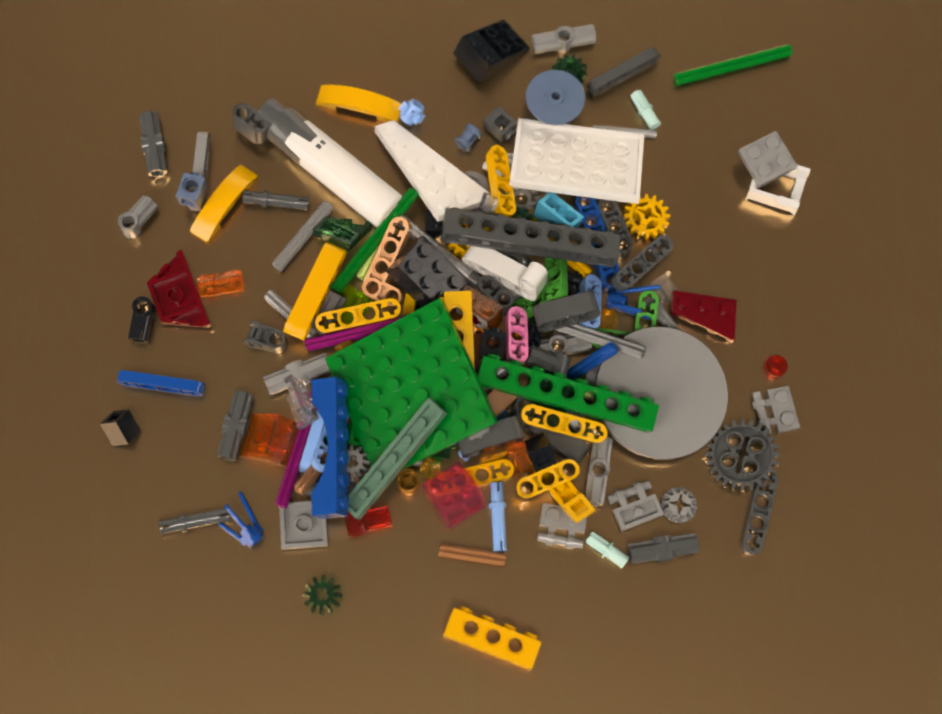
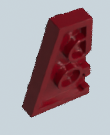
[670,290,737,343]

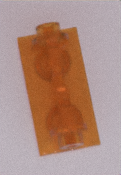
[196,269,244,297]

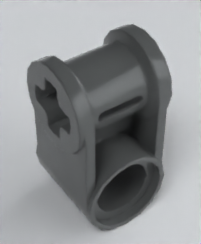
[243,321,288,354]

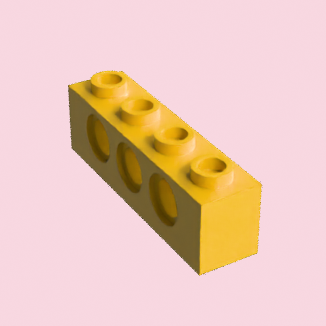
[439,291,475,370]
[444,606,542,670]

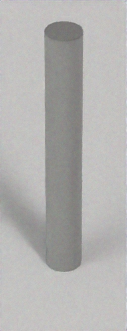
[593,125,657,139]

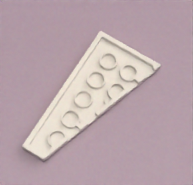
[374,120,492,222]

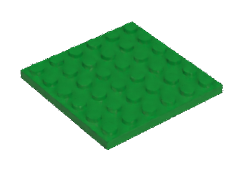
[325,298,498,470]

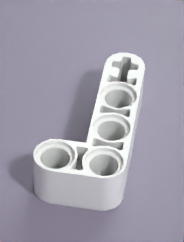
[462,246,548,301]

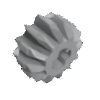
[347,444,370,483]

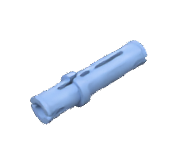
[489,482,507,552]

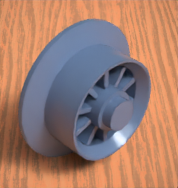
[526,70,585,125]

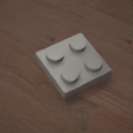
[737,131,798,188]
[279,501,328,550]

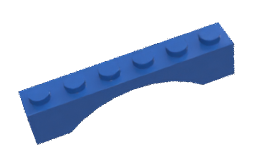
[311,377,349,519]

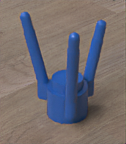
[607,285,661,320]
[219,492,264,548]

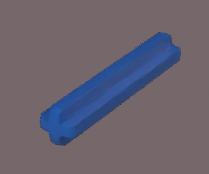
[566,342,618,381]

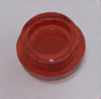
[765,355,788,377]

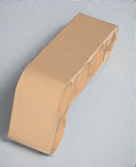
[362,217,412,306]

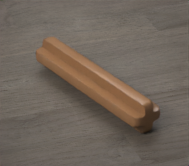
[294,452,327,495]
[438,543,506,566]

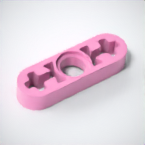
[505,306,528,364]

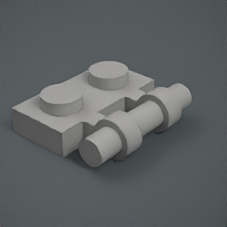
[752,386,800,436]
[606,480,664,532]
[537,503,587,549]

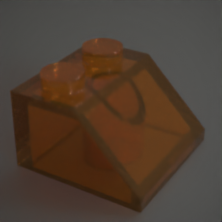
[239,414,300,467]

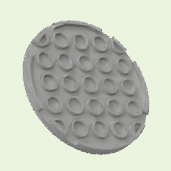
[595,327,728,460]

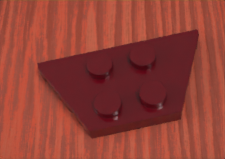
[147,250,211,328]

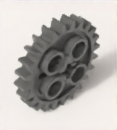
[706,419,780,492]

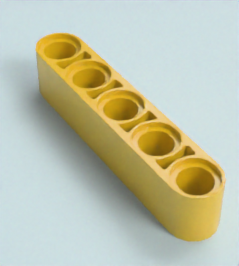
[283,242,347,341]

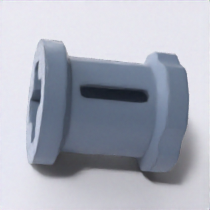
[455,123,482,152]

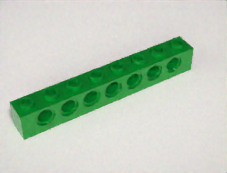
[477,354,659,433]

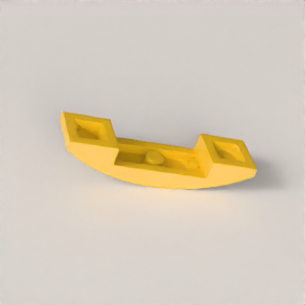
[316,85,401,123]
[190,164,258,243]
[525,455,595,524]

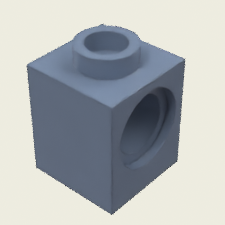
[176,172,208,210]

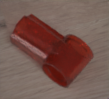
[344,506,392,537]

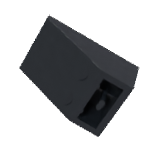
[453,19,530,83]

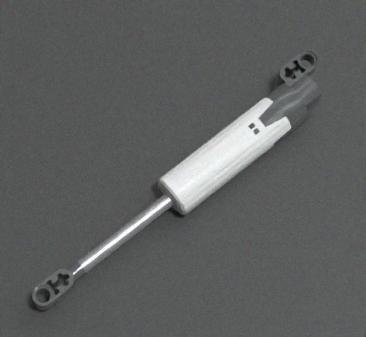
[233,98,514,317]

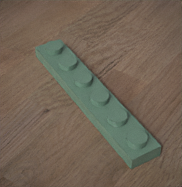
[347,398,448,520]

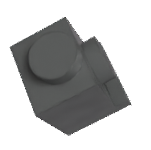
[483,106,517,143]

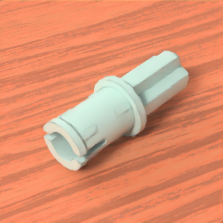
[630,90,661,130]
[586,532,630,569]

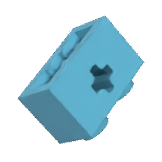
[533,192,584,228]

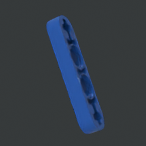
[117,370,205,396]

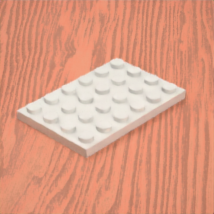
[509,118,644,204]

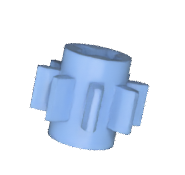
[398,99,425,126]

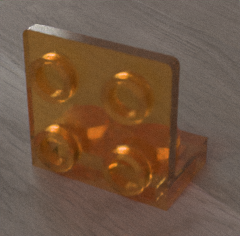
[479,440,532,478]

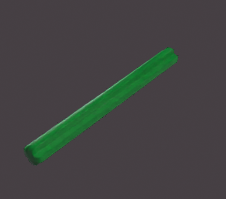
[674,44,793,85]
[330,188,419,294]

